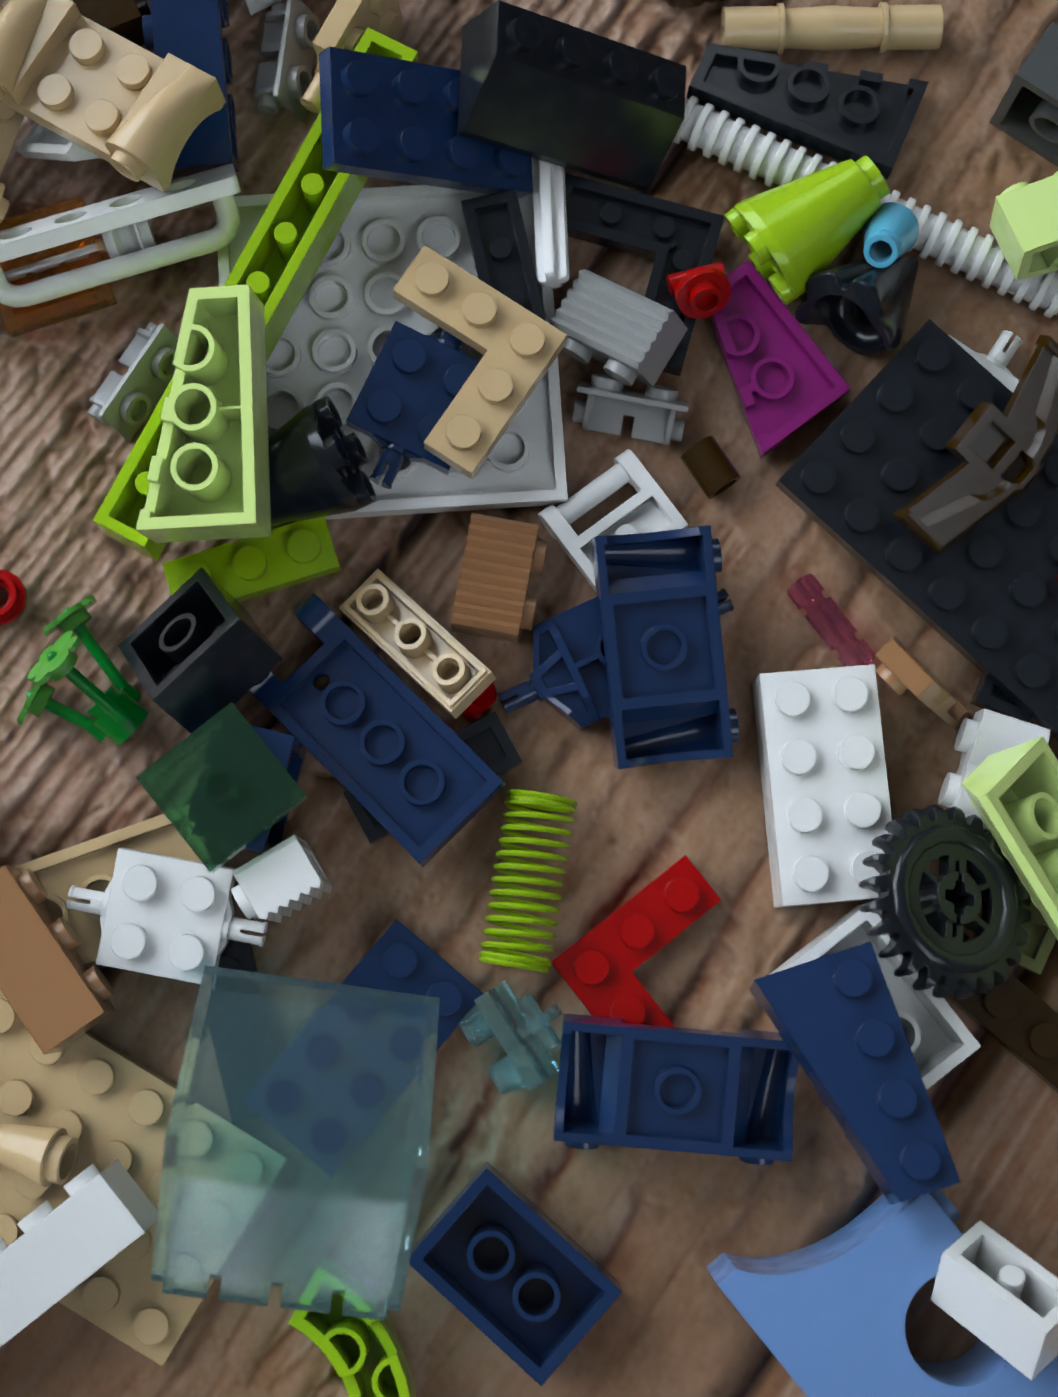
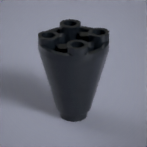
[268,395,376,526]

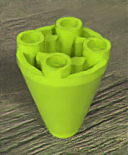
[724,155,890,306]

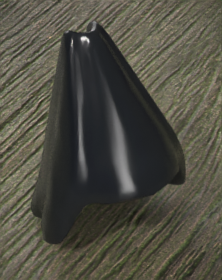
[795,256,918,356]

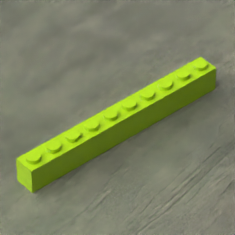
[93,27,419,561]

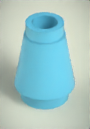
[863,202,919,268]

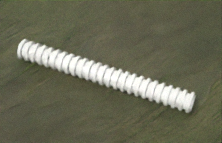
[673,96,1058,318]

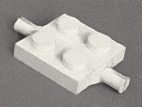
[66,847,268,986]

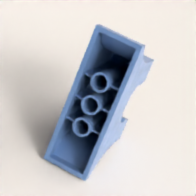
[706,1190,1058,1397]

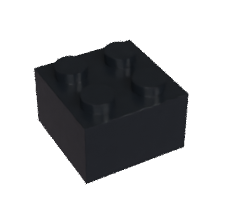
[118,567,283,739]

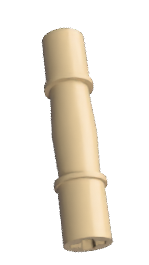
[721,2,944,54]

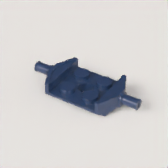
[497,588,734,731]

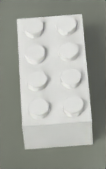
[751,664,892,908]

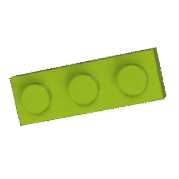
[162,517,342,602]

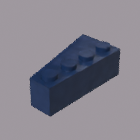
[142,0,239,177]
[749,941,961,1205]

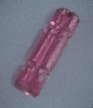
[787,573,875,667]

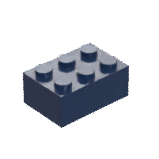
[405,1161,622,1386]

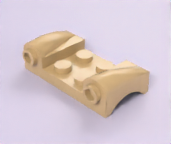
[0,0,226,193]

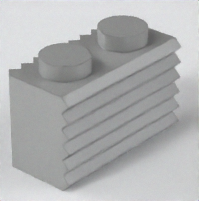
[550,269,688,387]

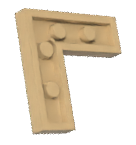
[392,245,567,479]

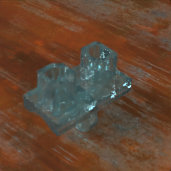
[459,981,563,1095]

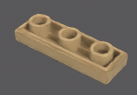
[339,569,496,719]

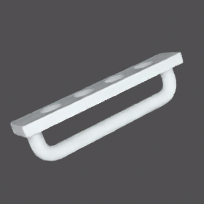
[0,164,241,308]

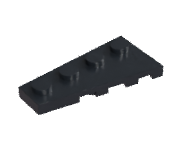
[686,43,929,180]

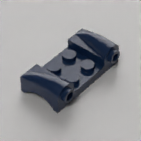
[591,525,739,769]
[553,1013,799,1165]

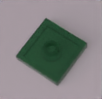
[136,702,308,873]

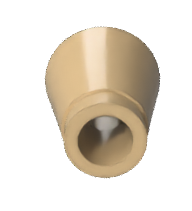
[0,1122,79,1187]

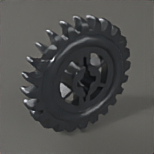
[858,804,1031,1000]

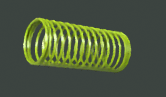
[477,789,578,973]

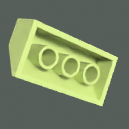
[961,736,1058,940]

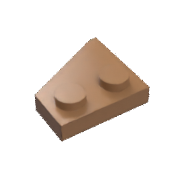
[875,636,971,729]

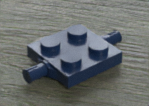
[346,321,479,489]

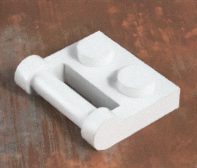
[538,449,689,592]

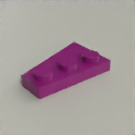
[709,260,851,459]

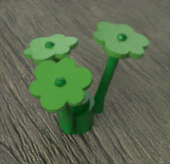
[17,595,149,746]

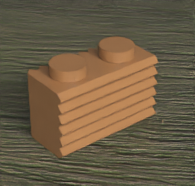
[451,513,548,643]

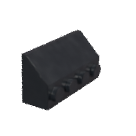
[457,0,686,191]

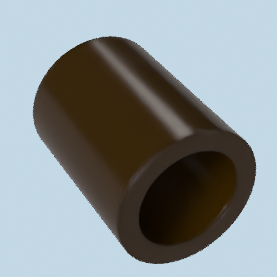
[680,435,741,499]

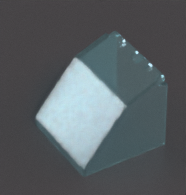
[151,965,440,1321]

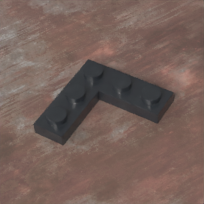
[565,173,724,376]

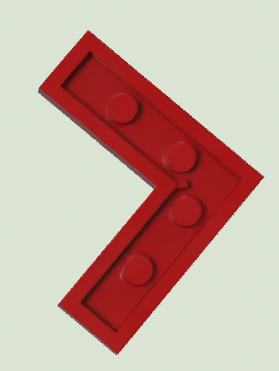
[552,855,721,1027]

